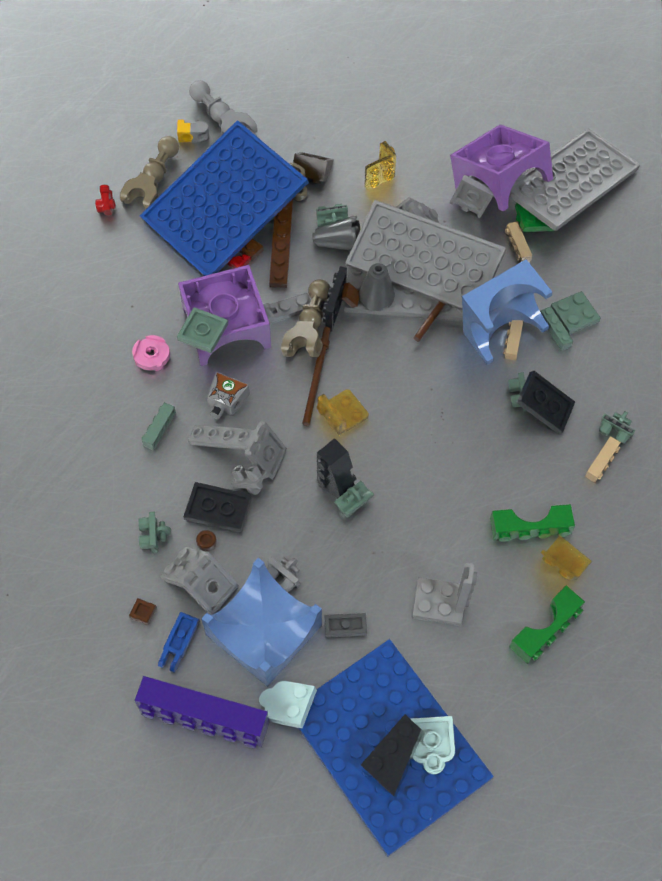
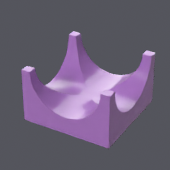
[450,124,553,211]
[178,265,271,366]

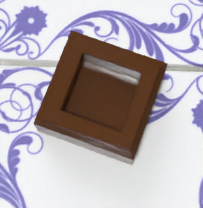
[342,282,359,308]
[129,598,157,625]

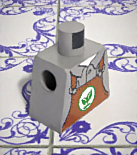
[207,372,250,419]

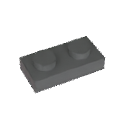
[325,613,367,637]

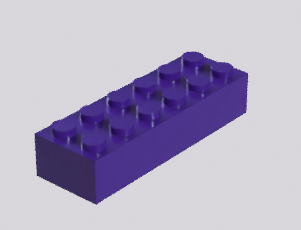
[134,676,270,748]

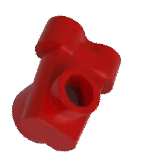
[95,185,116,216]

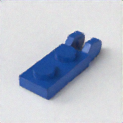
[158,612,200,673]

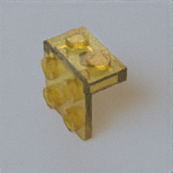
[365,141,396,190]
[317,389,369,436]
[541,536,592,580]

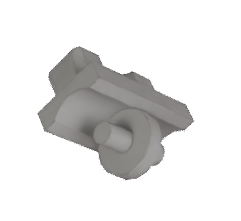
[231,465,269,495]
[267,557,301,592]

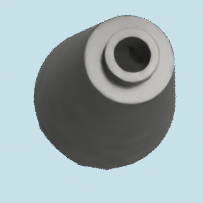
[312,216,361,251]
[359,263,395,311]

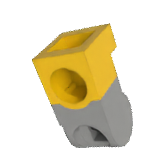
[177,119,209,143]

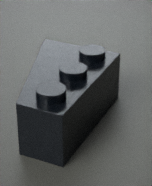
[316,438,357,499]
[361,714,424,797]

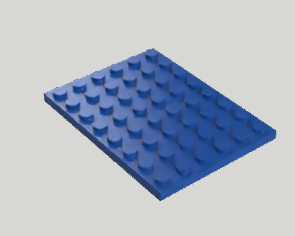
[140,120,309,276]
[298,639,494,857]

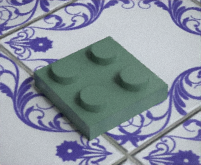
[551,291,601,335]
[177,307,228,353]

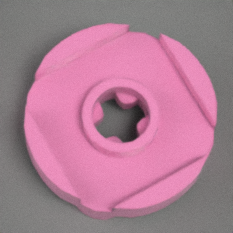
[132,335,170,371]

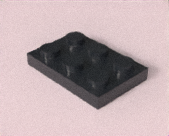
[323,266,347,332]
[516,371,575,434]
[183,482,252,533]

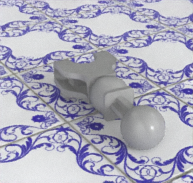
[189,80,258,136]

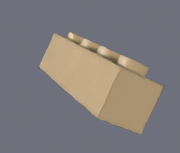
[505,221,532,262]
[503,320,523,360]
[585,436,621,483]

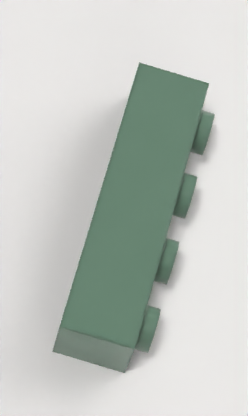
[540,306,573,351]
[141,402,176,450]

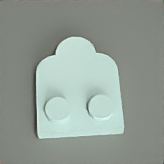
[259,681,317,728]
[411,716,455,774]

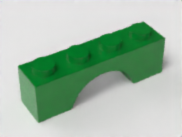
[490,504,575,542]
[509,585,585,664]

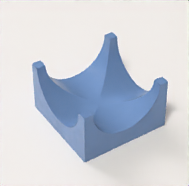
[462,259,552,365]
[201,558,322,687]

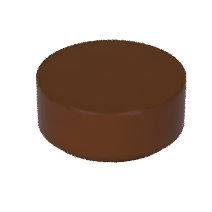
[196,530,217,551]

